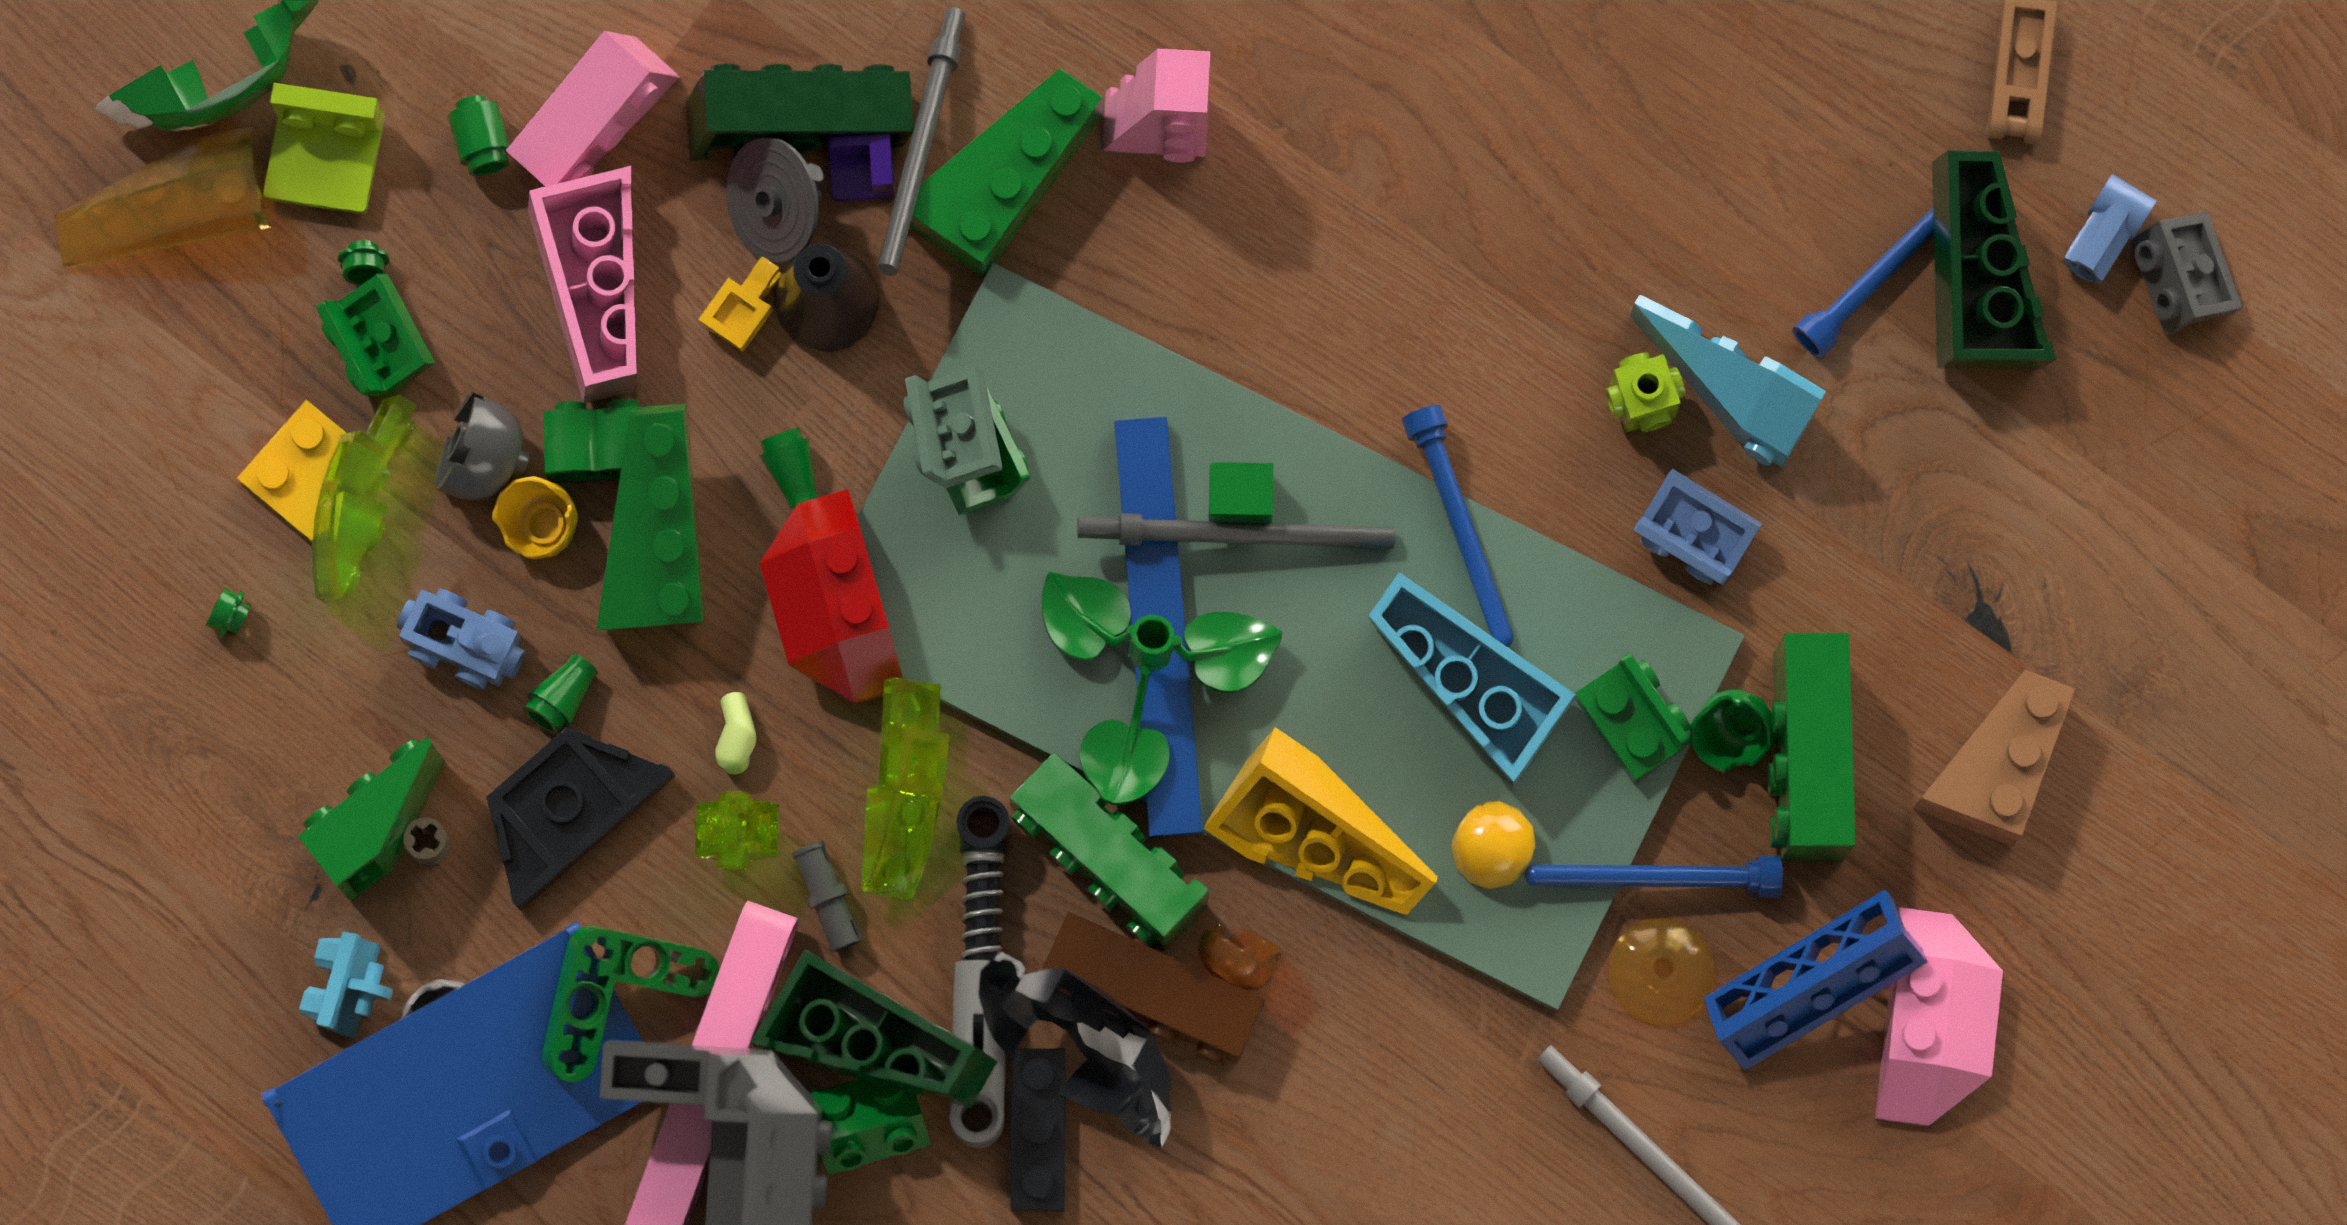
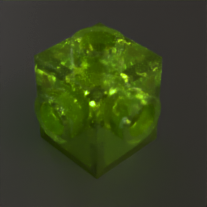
[695,791,779,870]

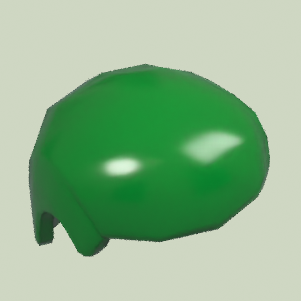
[1690,689,1776,773]

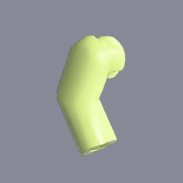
[715,692,757,775]

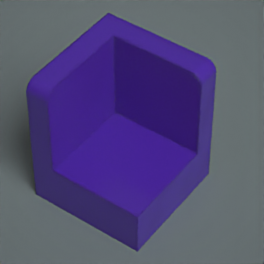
[827,133,895,202]

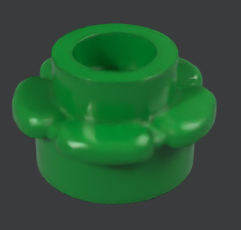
[337,240,390,285]
[205,588,251,638]

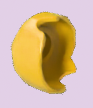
[492,476,578,560]
[1451,801,1536,889]

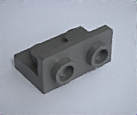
[2131,212,2243,335]

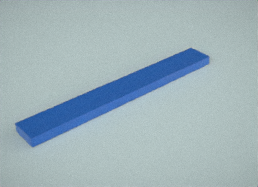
[1114,417,1203,839]

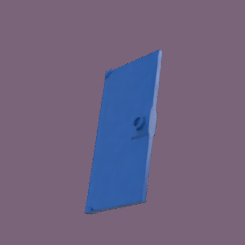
[261,921,643,1225]

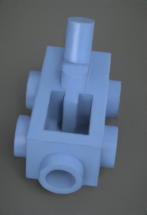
[397,588,526,690]

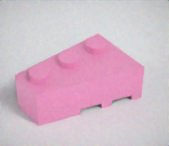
[506,31,680,187]
[1102,48,1211,163]

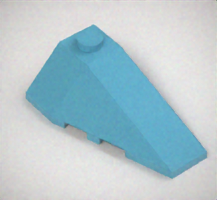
[1630,295,1826,468]

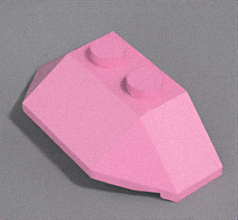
[1875,907,2003,1126]

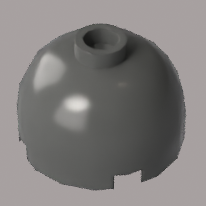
[434,392,529,501]

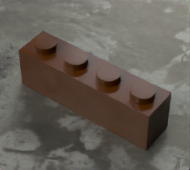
[1042,911,1265,1066]

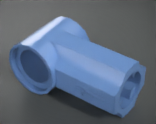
[2062,174,2157,285]

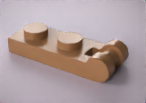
[1986,0,2057,145]

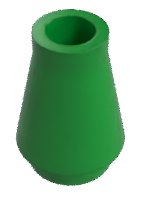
[759,427,819,509]
[524,654,598,734]

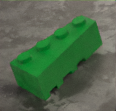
[1009,752,1209,951]

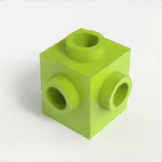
[1605,352,1685,433]

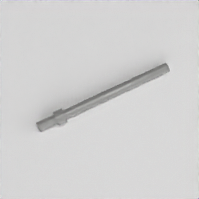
[1537,1045,1740,1225]

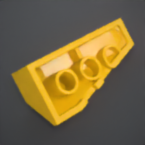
[1203,727,1438,915]

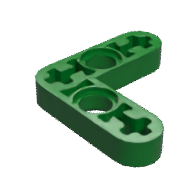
[542,926,720,1082]

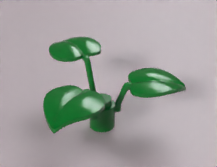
[1041,572,1282,805]

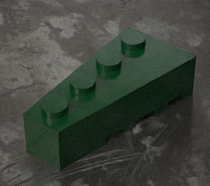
[686,64,914,161]
[1932,150,2056,369]
[750,949,998,1108]

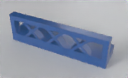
[1703,890,1928,1070]

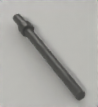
[877,7,966,276]
[1077,513,1395,549]

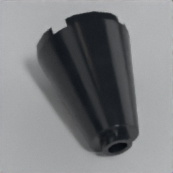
[774,244,879,352]

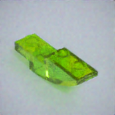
[312,394,417,603]
[861,677,949,899]

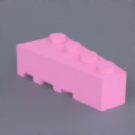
[528,166,637,404]

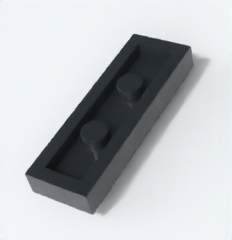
[1011,1048,1066,1212]

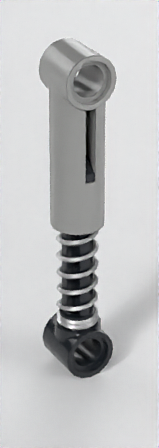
[949,795,1011,1149]

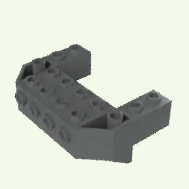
[600,1040,831,1225]

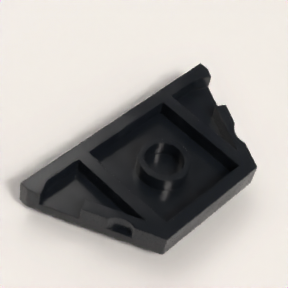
[486,727,676,911]

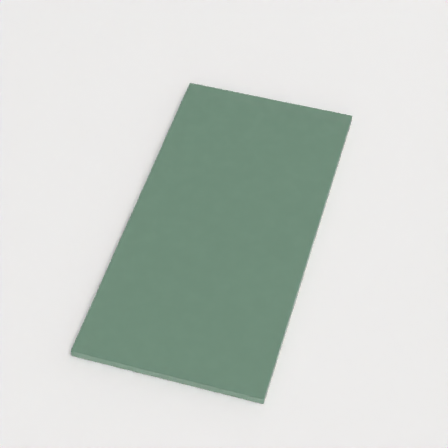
[857,263,1745,1012]

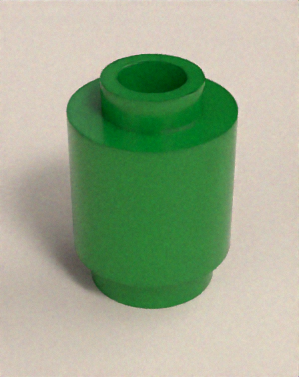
[448,95,510,176]

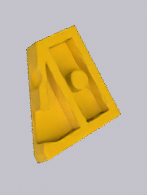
[237,400,349,546]

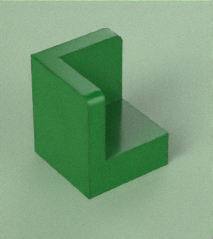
[1209,462,1273,523]

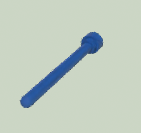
[1792,207,1934,358]
[1401,405,1514,647]
[1524,856,1783,899]

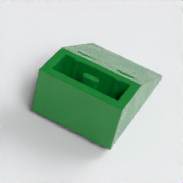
[298,737,445,902]

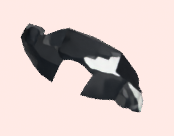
[978,951,1172,1148]

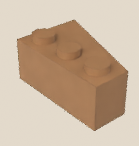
[1913,670,2075,846]

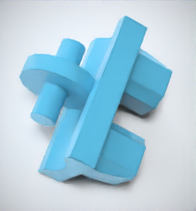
[299,931,394,1038]

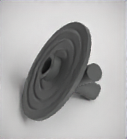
[727,137,823,263]

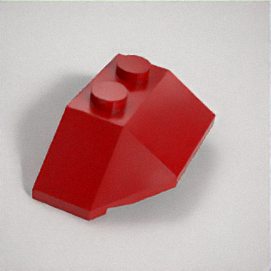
[759,489,906,705]

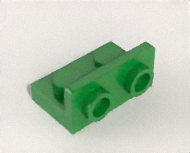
[1574,653,1691,784]

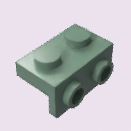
[904,366,1003,488]

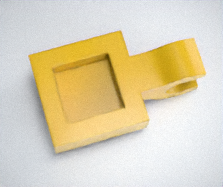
[698,256,782,353]

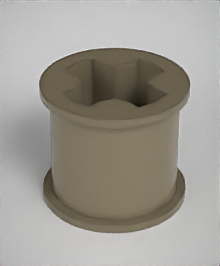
[403,817,450,865]

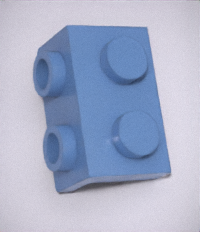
[1633,469,1763,585]

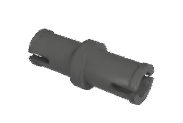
[792,841,863,953]

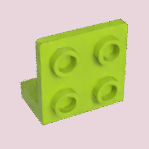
[263,83,385,215]

